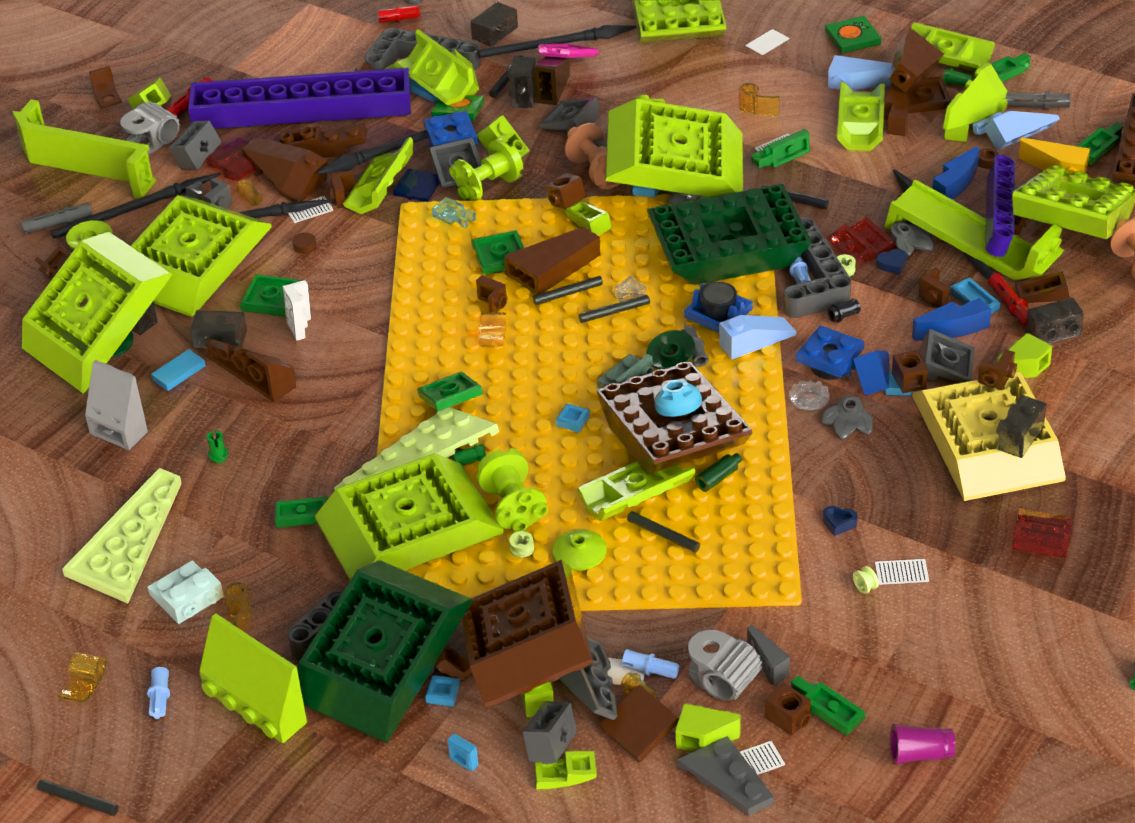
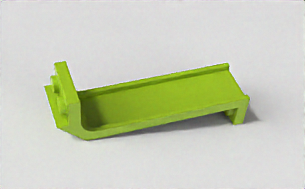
[12,99,156,199]
[884,179,1065,281]

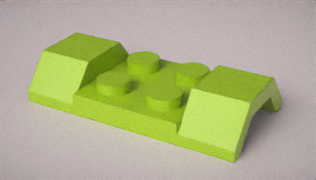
[897,22,995,72]
[395,29,474,105]
[837,82,885,151]
[343,137,413,214]
[577,461,695,521]

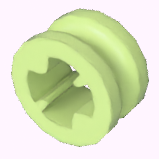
[837,254,856,277]
[509,531,534,558]
[853,566,879,594]

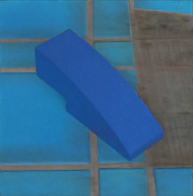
[932,146,980,200]
[912,298,991,341]

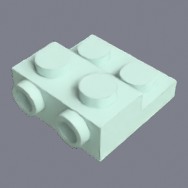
[147,560,224,624]

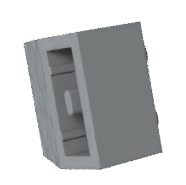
[85,360,148,450]

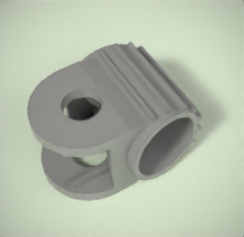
[121,101,180,154]
[688,630,763,701]

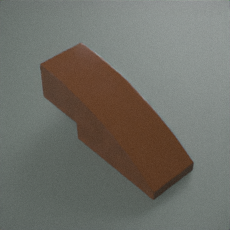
[884,83,909,136]

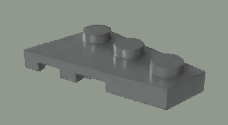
[677,736,774,816]

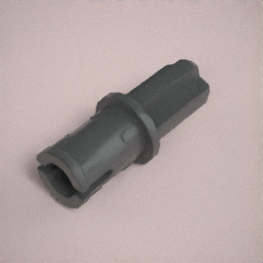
[681,325,709,367]

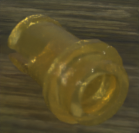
[237,180,263,206]
[621,672,658,698]

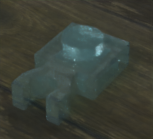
[432,197,476,228]

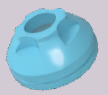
[655,379,702,417]

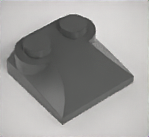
[540,97,599,134]
[429,137,481,188]
[919,329,975,383]

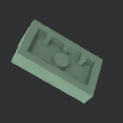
[597,354,653,389]

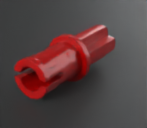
[378,5,420,23]

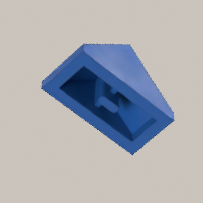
[853,351,889,396]

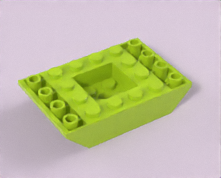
[631,0,726,43]
[605,99,743,197]
[1012,165,1135,239]
[131,195,272,317]
[22,232,172,394]
[315,453,504,580]

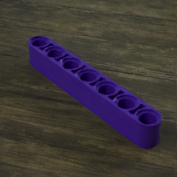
[985,155,1015,257]

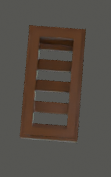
[1015,271,1070,303]

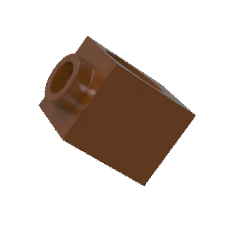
[546,173,586,209]
[892,350,928,394]
[765,683,811,736]

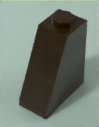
[534,56,570,105]

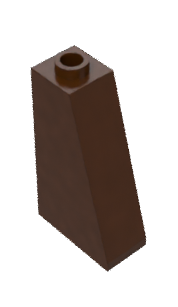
[888,28,944,93]
[504,227,600,295]

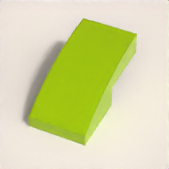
[534,751,597,789]

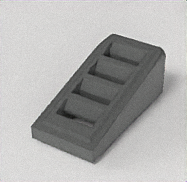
[747,625,790,685]

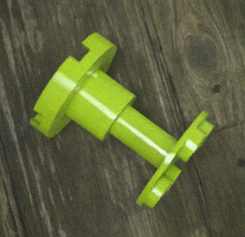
[449,137,523,201]
[476,448,548,533]

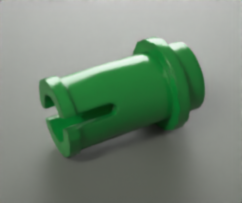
[943,68,972,87]
[206,430,228,463]
[452,443,486,466]

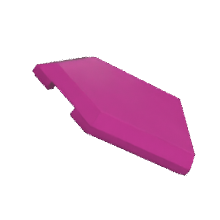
[538,43,599,58]

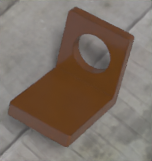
[89,66,122,109]

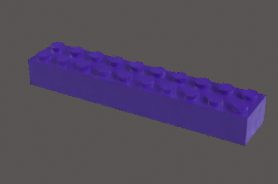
[188,68,411,129]

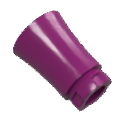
[890,723,955,765]

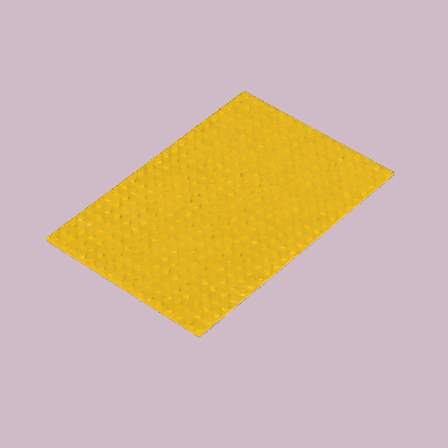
[377,194,802,611]

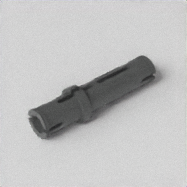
[1006,91,1070,109]
[21,202,92,234]

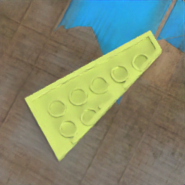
[334,407,499,490]
[62,468,182,604]

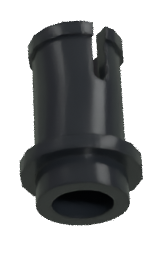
[828,298,861,322]

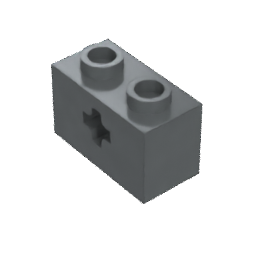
[169,121,222,170]
[522,701,577,764]

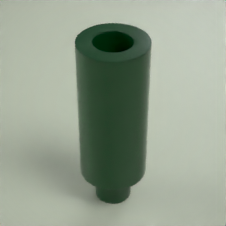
[695,453,742,492]

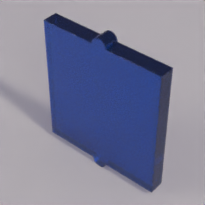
[393,169,440,202]

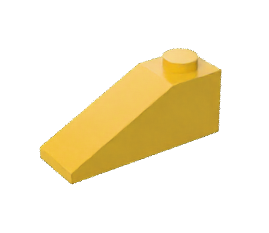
[1018,137,1090,173]

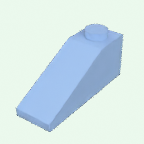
[828,55,892,91]
[984,111,1060,151]
[719,315,796,360]

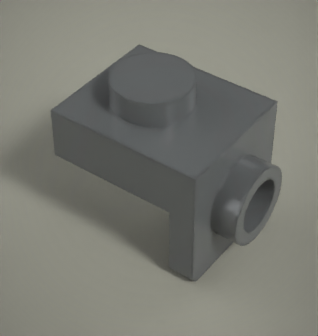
[204,178,232,208]

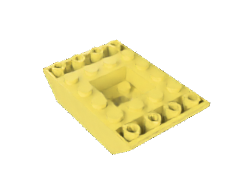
[912,372,1065,501]

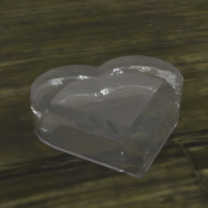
[614,276,646,301]

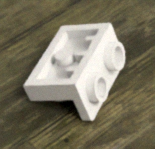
[283,280,311,341]

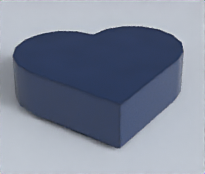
[876,249,907,274]
[823,506,858,536]

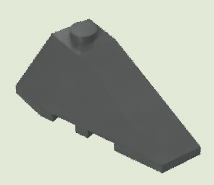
[559,637,618,720]

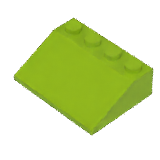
[200,613,307,744]

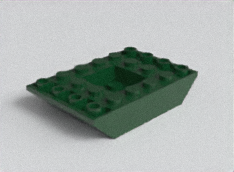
[647,184,811,285]
[297,560,473,744]

